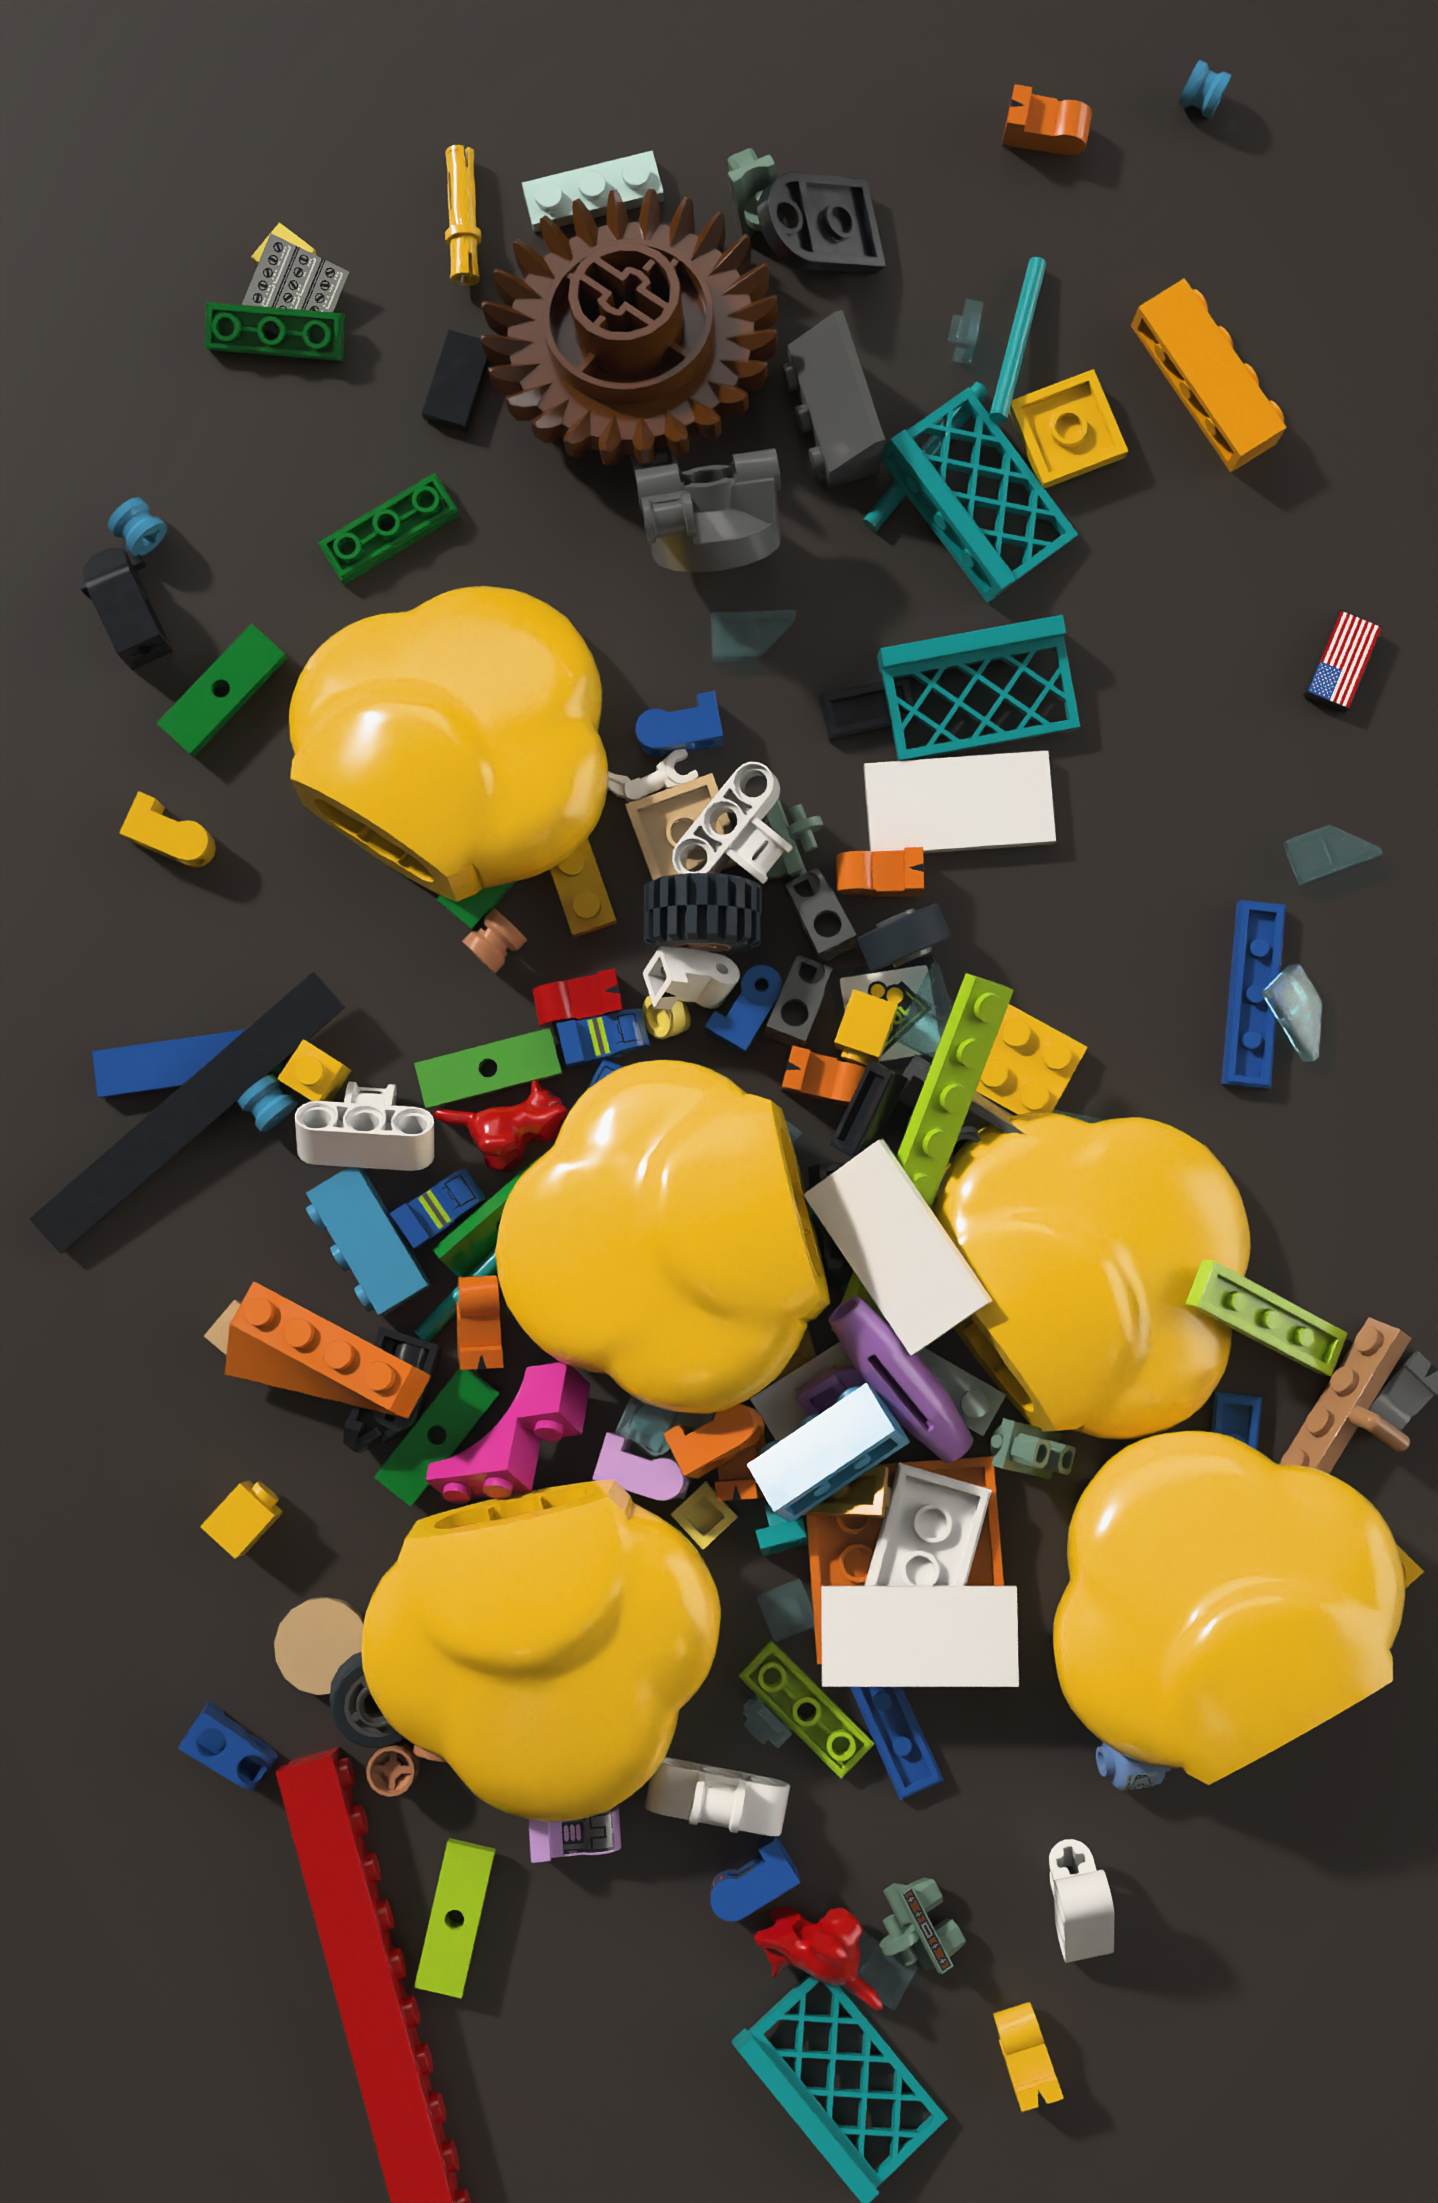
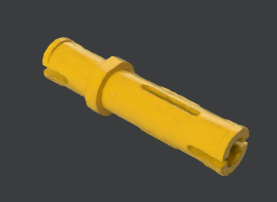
[445,145,482,286]

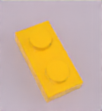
[550,838,617,938]

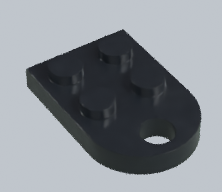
[758,172,886,274]

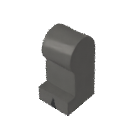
[783,867,857,964]
[763,954,833,1048]
[1368,1351,1438,1443]

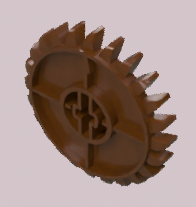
[480,189,778,466]

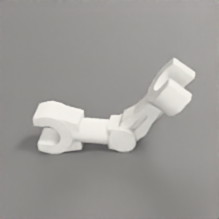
[607,749,698,803]

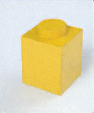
[834,989,898,1067]
[277,1039,352,1102]
[200,1480,283,1559]

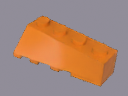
[225,1281,431,1419]

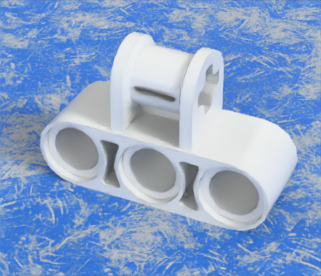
[672,762,793,884]
[295,1081,434,1171]
[644,1757,790,1836]
[1049,1839,1114,1963]

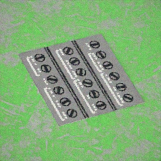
[242,233,349,335]

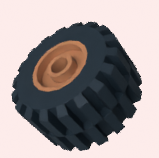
[643,873,762,955]

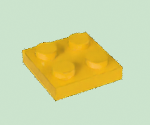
[1009,369,1128,489]
[976,1004,1087,1115]

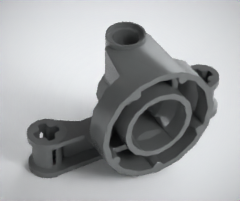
[630,448,781,573]

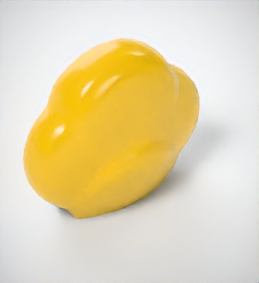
[289,586,608,902]
[495,1060,830,1414]
[932,1112,1251,1440]
[1053,1431,1405,1785]
[361,1480,721,1823]

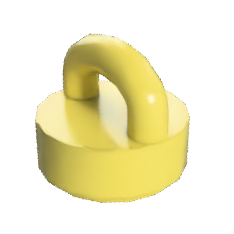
[642,995,691,1040]

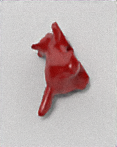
[433,1080,568,1171]
[754,1906,883,2011]

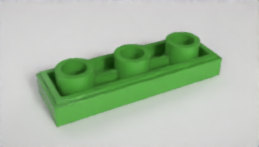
[414,1028,563,1110]

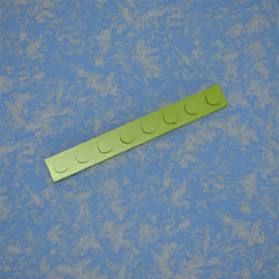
[831,973,1014,1332]

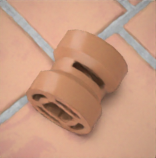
[461,908,527,974]
[366,1740,421,1797]

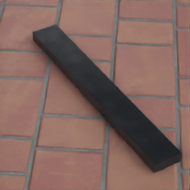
[29,972,346,1254]

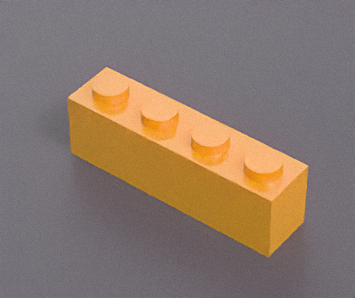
[1131,278,1287,473]

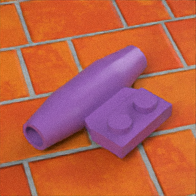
[795,1297,974,1463]

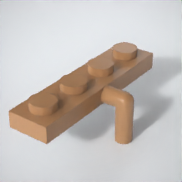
[1279,1317,1412,1474]

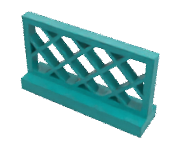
[881,387,1078,603]
[877,615,1080,761]
[731,1974,948,2203]

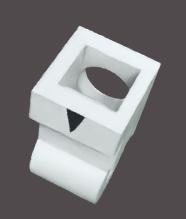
[643,946,740,1010]

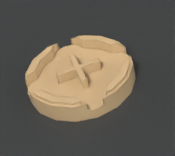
[274,1597,364,1695]

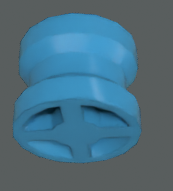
[1178,59,1232,120]
[107,497,167,557]
[237,1074,298,1132]

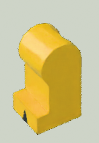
[119,791,216,868]
[993,2002,1064,2112]

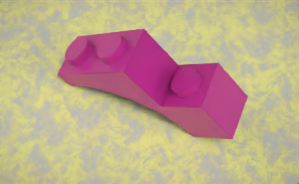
[425,1362,591,1504]

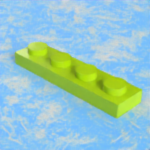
[1185,1259,1348,1377]

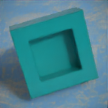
[755,1504,808,1556]

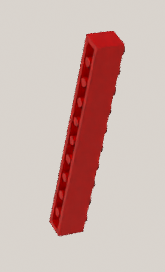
[276,1746,471,2203]

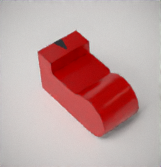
[533,968,623,1027]

